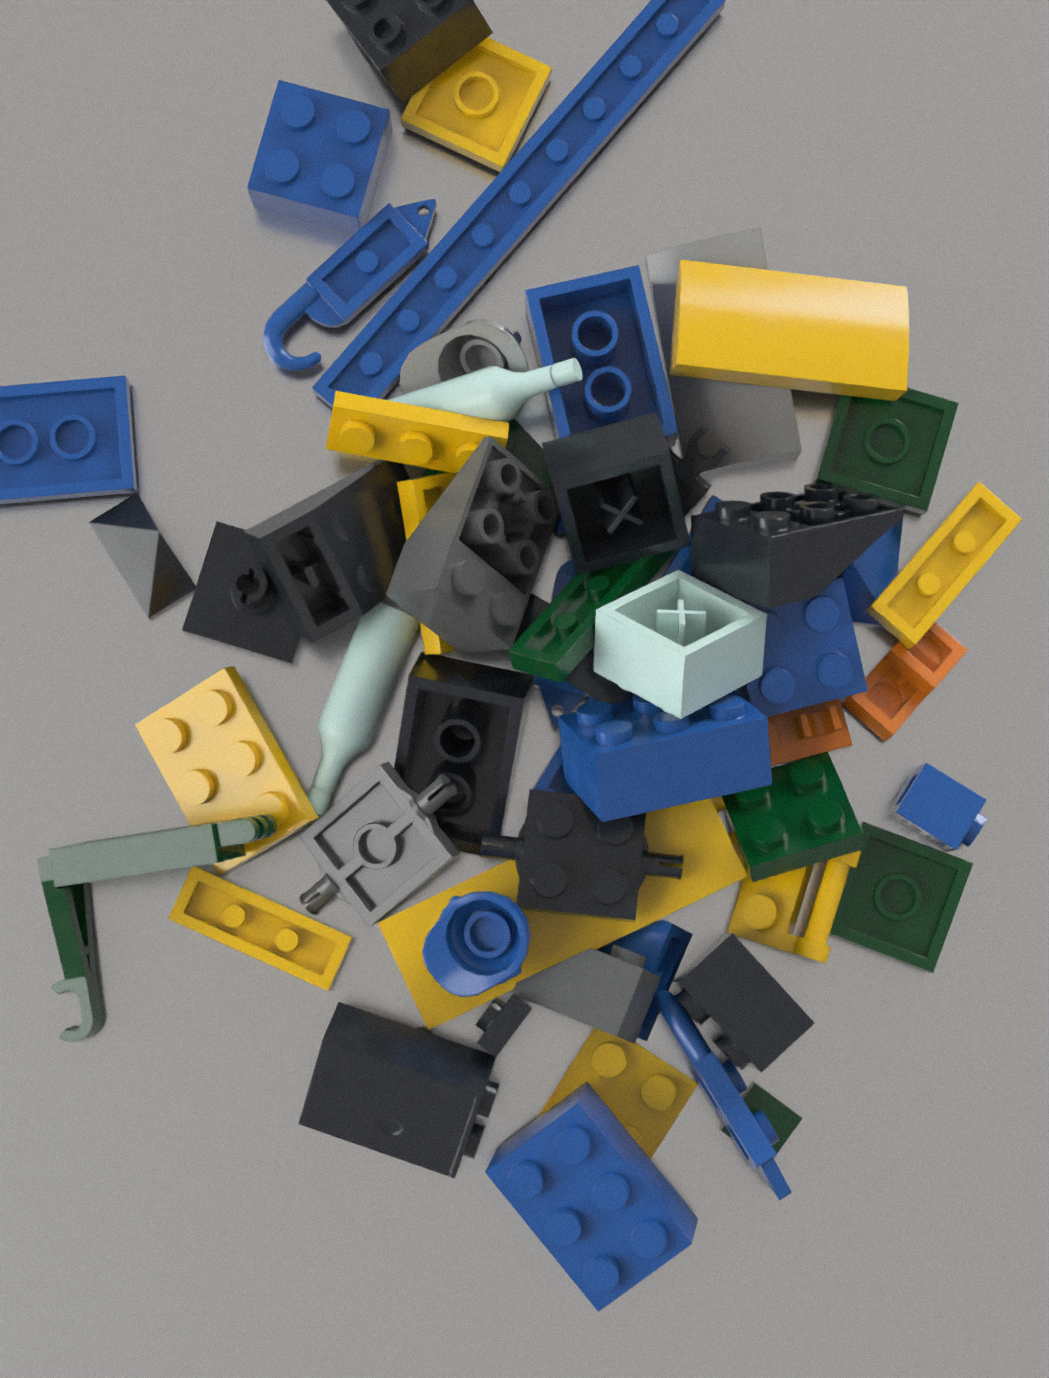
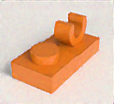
[767,698,852,767]

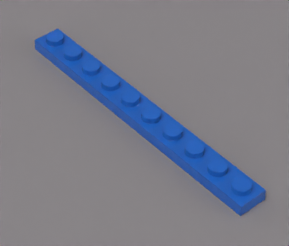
[312,0,726,408]

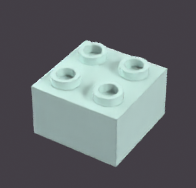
[593,570,767,719]

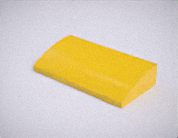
[669,259,909,401]

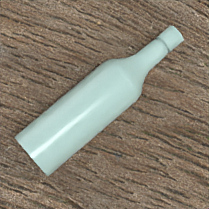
[389,358,582,423]
[307,603,420,816]

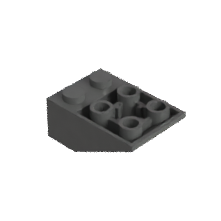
[386,436,559,654]

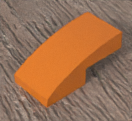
[842,621,968,742]

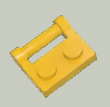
[727,850,861,964]

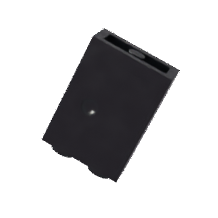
[298,1002,500,1179]

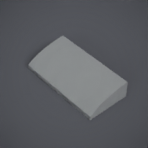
[645,228,802,476]

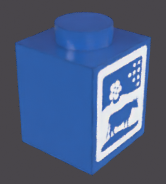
[888,763,987,852]

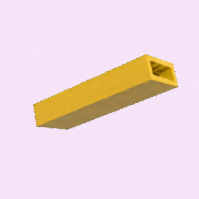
[378,796,748,1030]

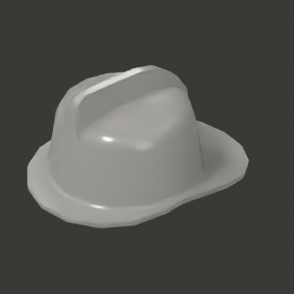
[400,319,529,395]

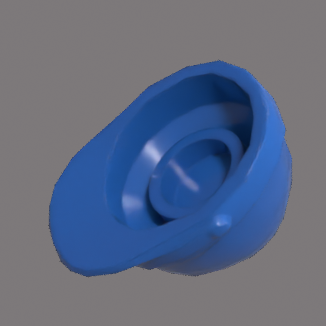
[422,891,531,997]

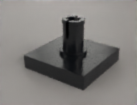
[182,521,303,666]

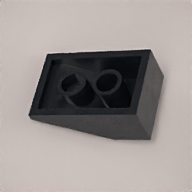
[394,652,534,859]

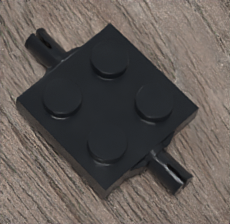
[480,789,684,923]

